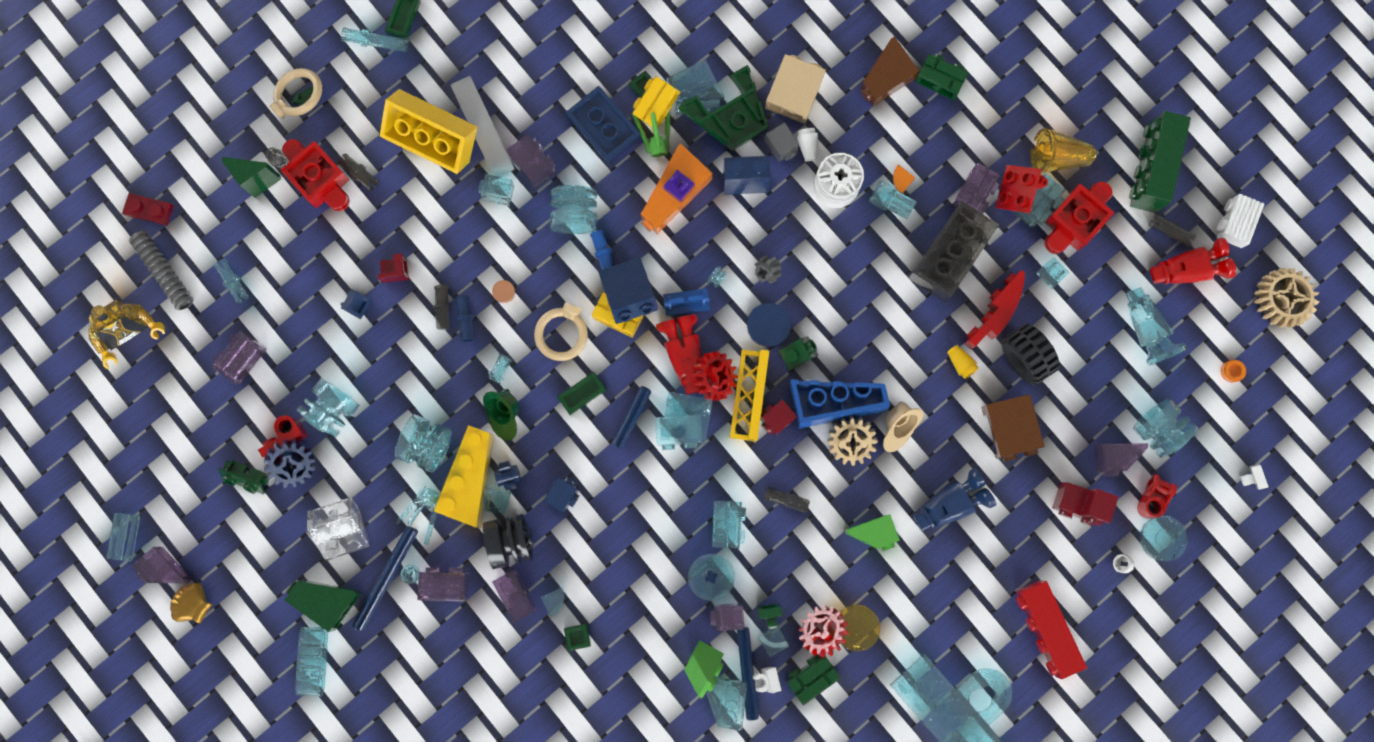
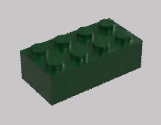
[1129,111,1191,213]

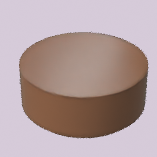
[492,280,515,303]

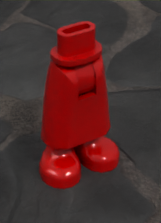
[1150,238,1236,285]
[656,314,702,395]

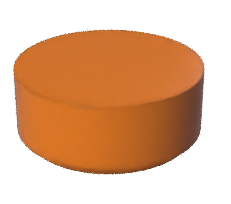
[1221,360,1246,383]

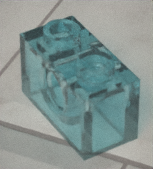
[655,414,702,450]

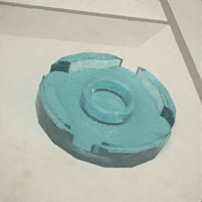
[1140,516,1188,561]

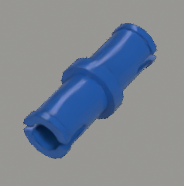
[590,230,614,270]

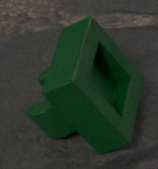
[757,603,783,629]

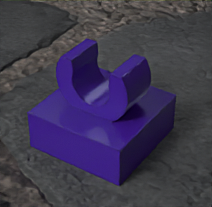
[663,170,695,202]

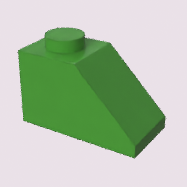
[844,514,900,551]

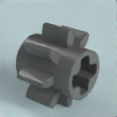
[754,255,782,284]

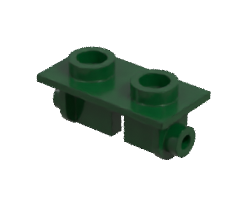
[218,460,270,495]

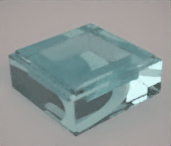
[758,625,790,657]

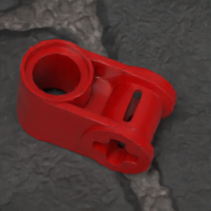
[1137,474,1177,519]

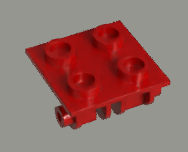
[995,165,1048,213]

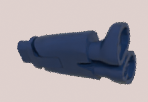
[913,468,997,532]

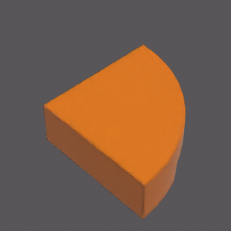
[893,164,915,196]

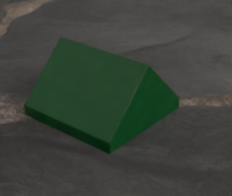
[222,157,281,198]

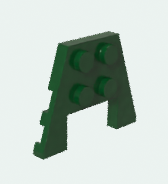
[679,65,769,151]

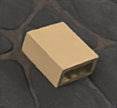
[765,54,826,124]

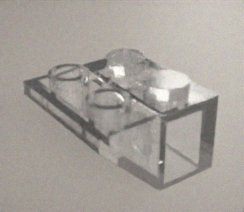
[307,497,370,561]

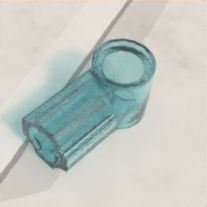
[869,180,917,220]

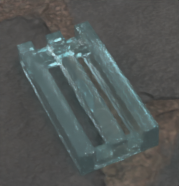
[106,513,140,561]

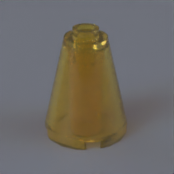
[1031,128,1097,173]

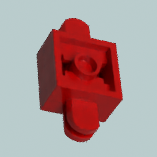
[280,139,350,212]
[1044,182,1115,254]

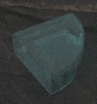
[541,587,565,618]

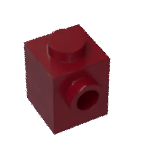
[761,400,798,436]

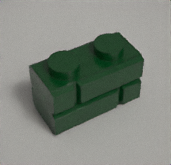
[915,54,969,101]
[785,654,841,706]

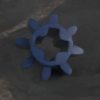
[494,461,521,491]

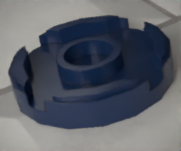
[747,303,791,348]

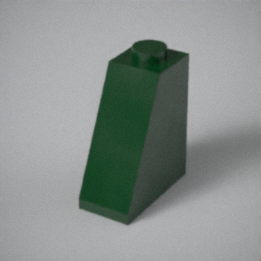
[284,580,363,632]

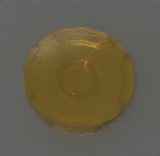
[840,604,880,652]

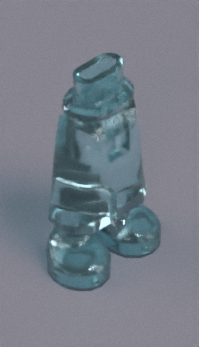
[1126,287,1188,366]

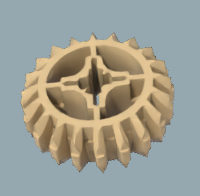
[1254,268,1319,328]

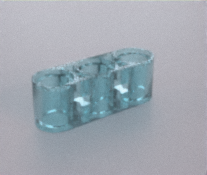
[296,627,328,696]

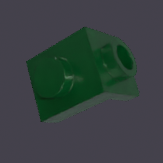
[779,336,818,371]

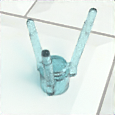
[396,486,440,545]

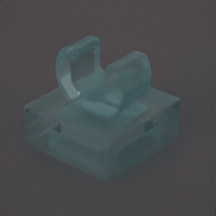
[1036,257,1070,289]

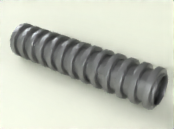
[129,231,194,310]

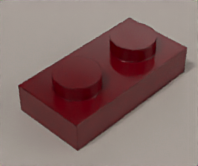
[122,193,174,226]

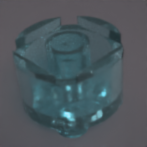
[688,553,735,601]

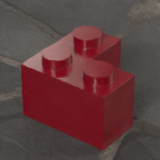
[1052,482,1119,526]

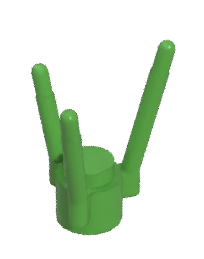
[632,112,670,157]

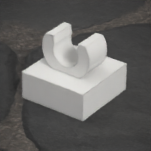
[1240,464,1268,490]
[753,667,782,693]

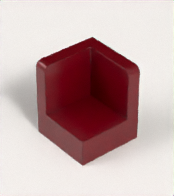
[377,253,409,283]

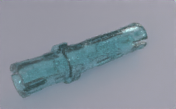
[341,27,409,53]

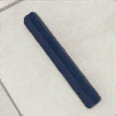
[737,627,759,721]

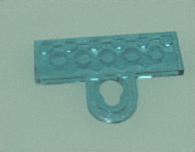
[890,654,1012,742]

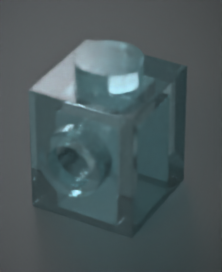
[479,174,515,206]

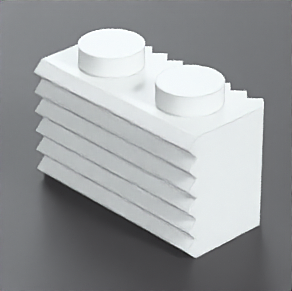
[1216,194,1264,248]

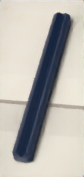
[353,526,418,631]

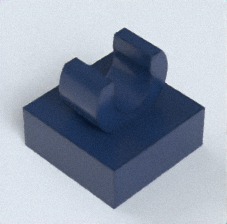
[340,289,372,319]

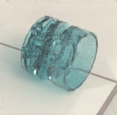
[550,185,597,234]
[297,378,360,437]
[1133,398,1198,458]
[395,414,452,473]

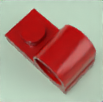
[258,416,309,458]

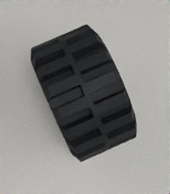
[1001,323,1060,386]

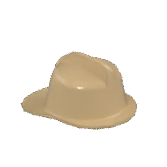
[883,402,924,452]

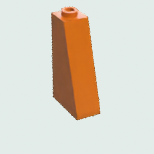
[641,144,713,234]

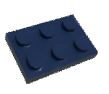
[565,86,641,163]

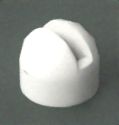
[1113,554,1134,573]

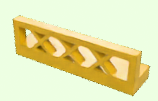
[730,349,769,442]

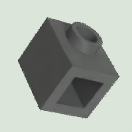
[765,123,799,162]

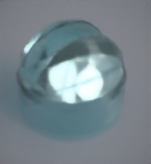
[400,565,421,584]

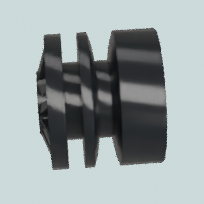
[483,514,533,569]

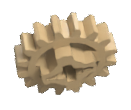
[827,416,878,466]

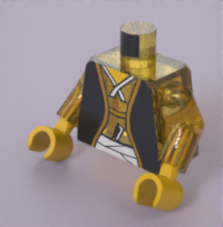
[88,300,165,369]

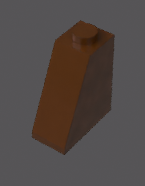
[861,36,919,106]

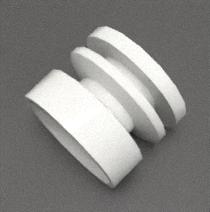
[813,153,864,208]

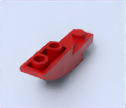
[964,270,1025,349]

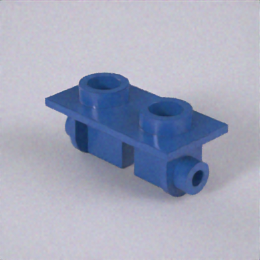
[663,289,710,316]

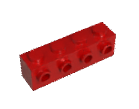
[1016,580,1087,680]

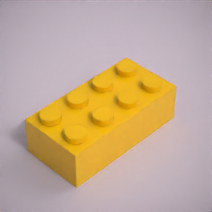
[380,89,477,174]

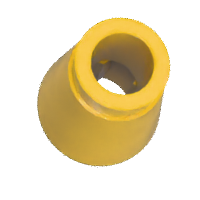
[947,345,979,379]

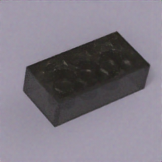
[908,200,999,303]

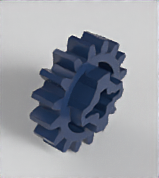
[264,439,315,488]

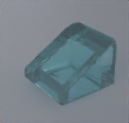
[482,488,511,514]

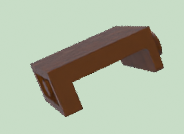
[981,394,1045,462]

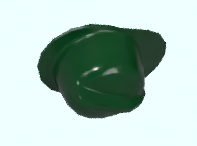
[483,389,520,441]

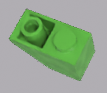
[684,640,724,698]

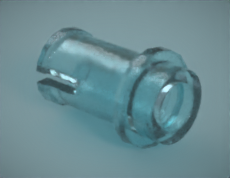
[488,354,512,384]

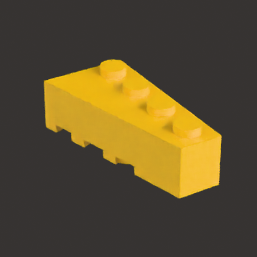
[434,425,494,528]

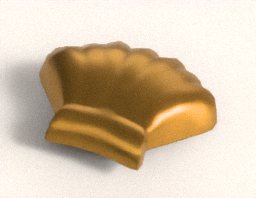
[170,583,213,624]

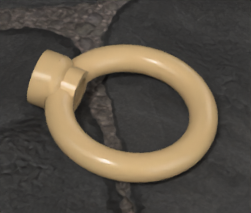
[269,68,322,119]
[534,302,588,361]

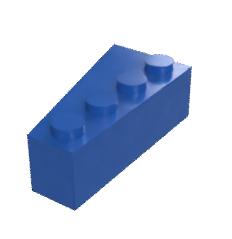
[789,379,890,429]

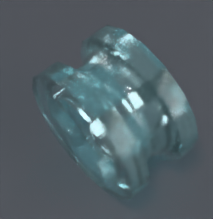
[707,266,728,288]

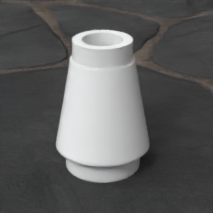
[796,128,818,162]

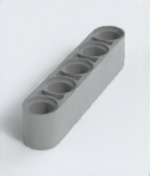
[450,76,515,178]

